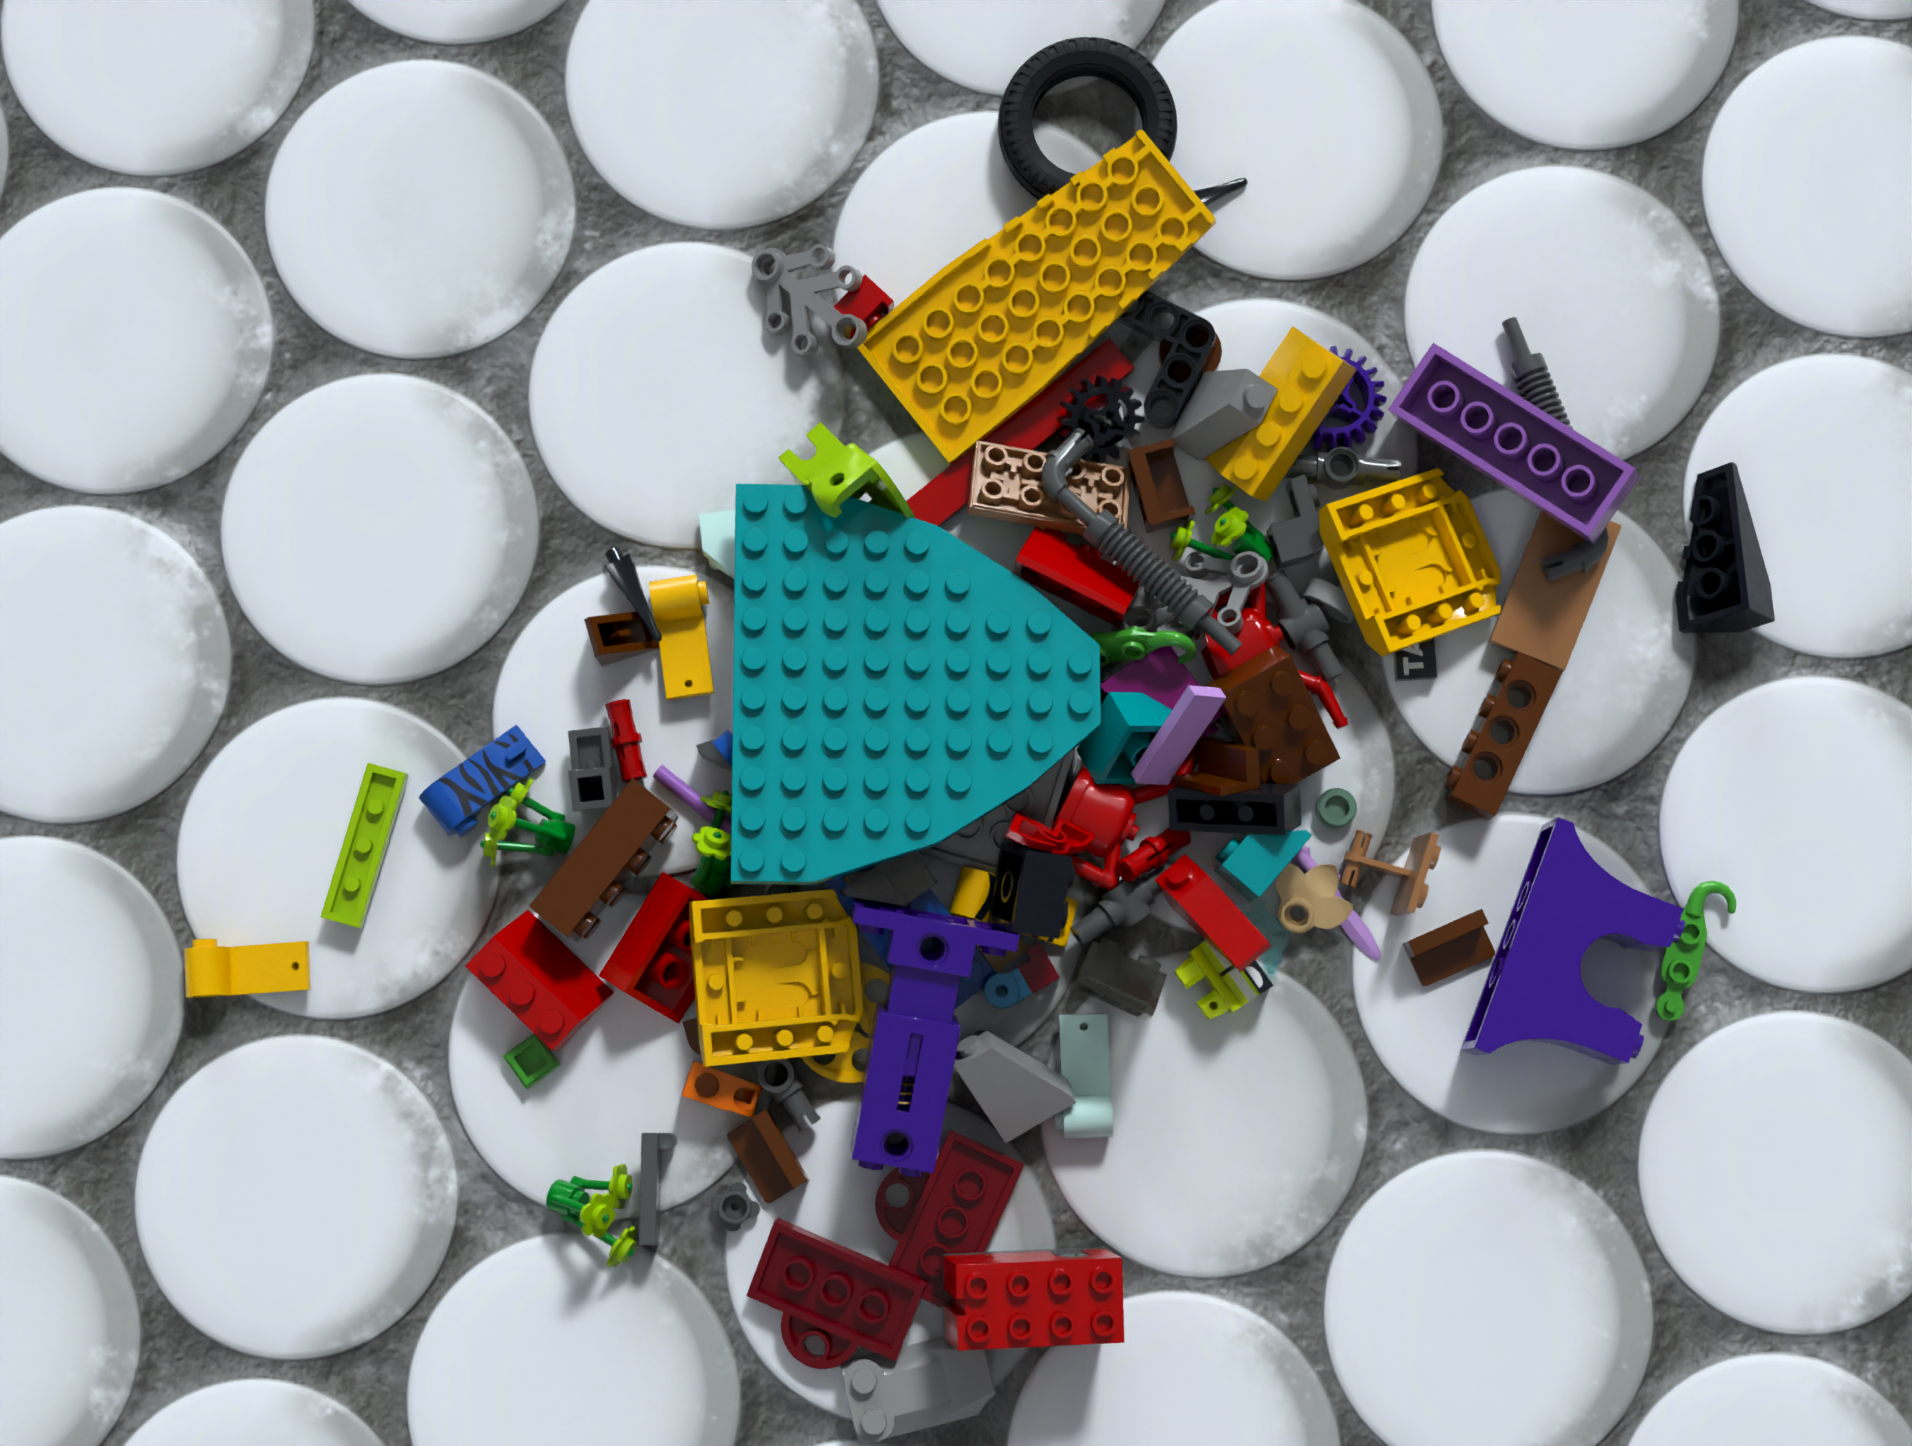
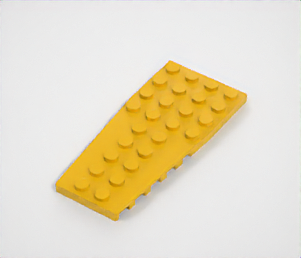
[857,130,1216,465]

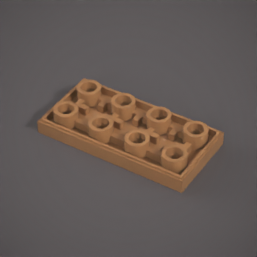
[967,440,1131,535]
[1488,511,1622,672]

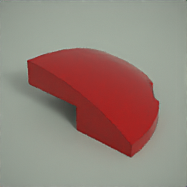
[1004,811,1095,854]

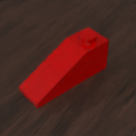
[1155,854,1271,972]

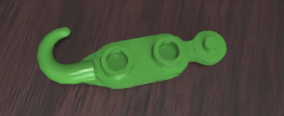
[1090,626,1197,666]
[1655,880,1736,1021]

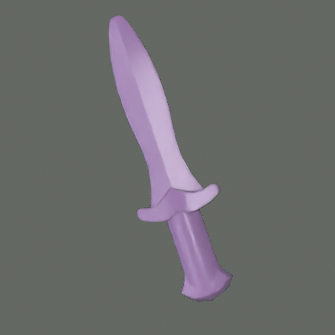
[1290,846,1381,960]

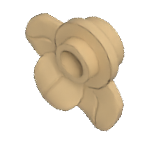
[1276,862,1353,933]

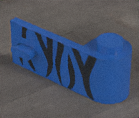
[419,725,546,837]

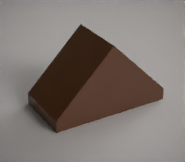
[584,612,660,666]

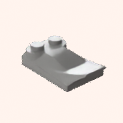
[840,1337,995,1445]

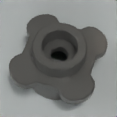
[711,1182,760,1231]

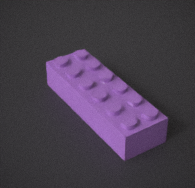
[1388,343,1640,544]

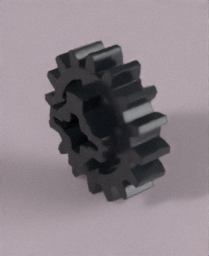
[1057,375,1144,463]

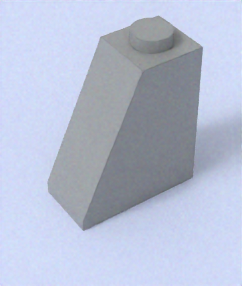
[1169,369,1278,460]
[954,1031,1076,1143]

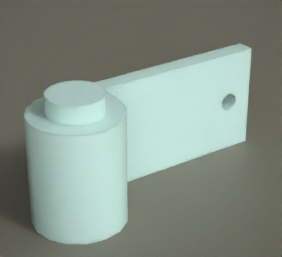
[1054,1013,1113,1139]

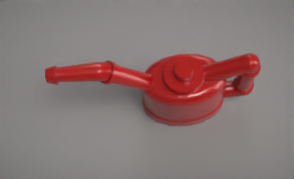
[1195,582,1348,729]
[1051,743,1198,891]

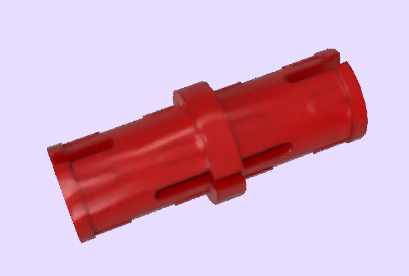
[605,699,647,783]
[1116,827,1191,883]

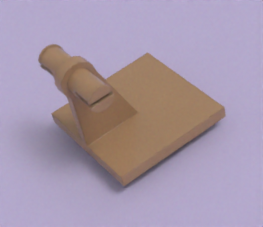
[1340,830,1441,916]

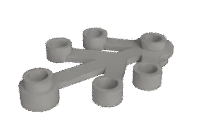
[751,244,867,357]
[1123,551,1269,652]

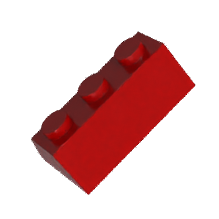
[1014,526,1140,628]
[599,872,709,1024]
[465,910,615,1052]

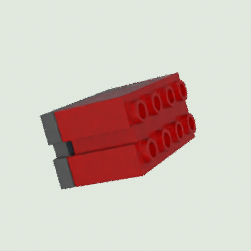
[940,1247,1124,1351]

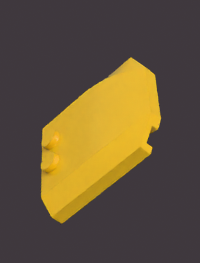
[1319,468,1501,657]
[689,889,864,1067]

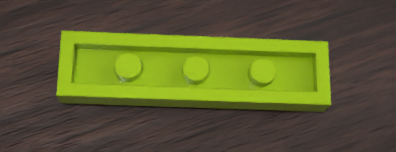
[320,763,409,929]

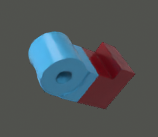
[984,942,1060,1009]

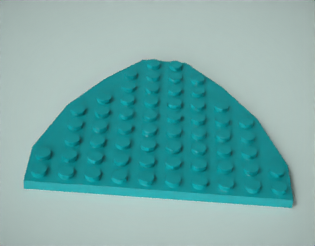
[731,484,1101,885]

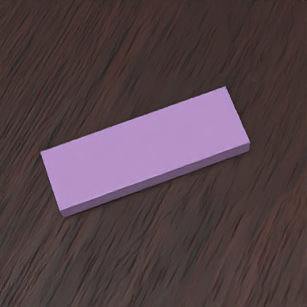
[1131,685,1226,785]

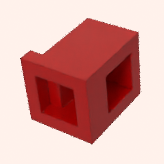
[833,275,894,339]

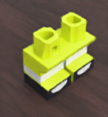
[1174,940,1274,1020]

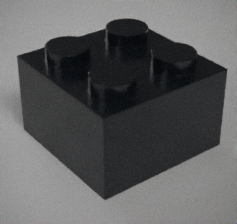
[988,842,1075,939]

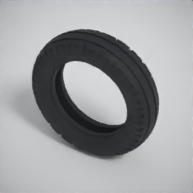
[998,37,1177,200]

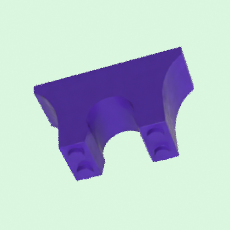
[1461,817,1685,1065]

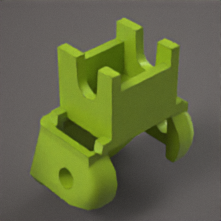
[778,422,915,519]

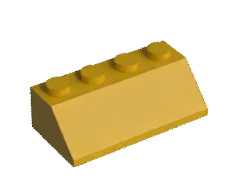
[1204,326,1357,502]

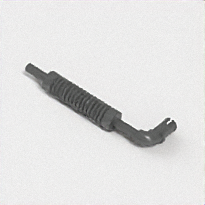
[1502,317,1609,583]
[1041,428,1243,655]

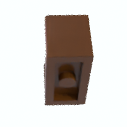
[1125,438,1195,533]

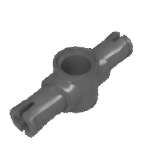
[1283,447,1401,490]
[1265,569,1345,683]
[1070,860,1173,947]
[750,1059,821,1133]

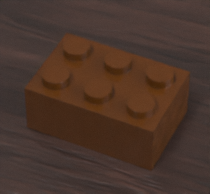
[1206,645,1340,784]

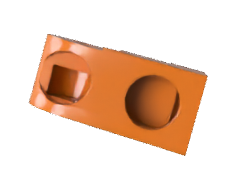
[681,1060,763,1118]

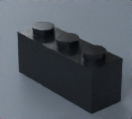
[1168,783,1301,835]

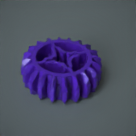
[1311,346,1387,452]

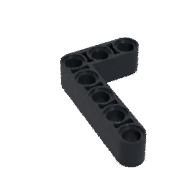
[1116,291,1217,429]

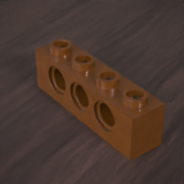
[1444,651,1562,820]

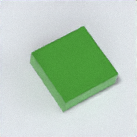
[503,1034,561,1089]

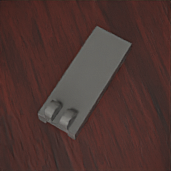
[639,1133,677,1245]

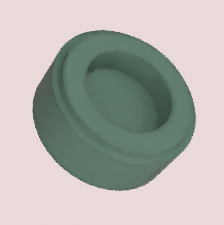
[1315,788,1357,829]

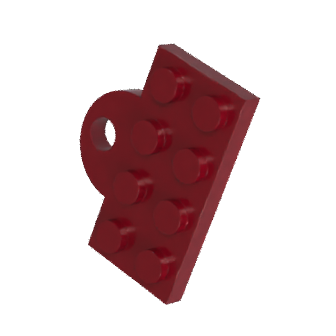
[875,1130,1025,1308]
[746,1218,928,1369]

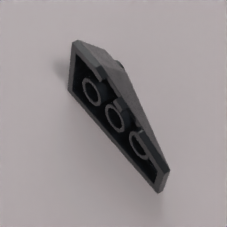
[1675,462,1775,633]

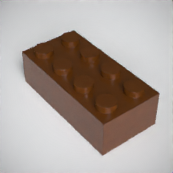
[529,778,678,942]

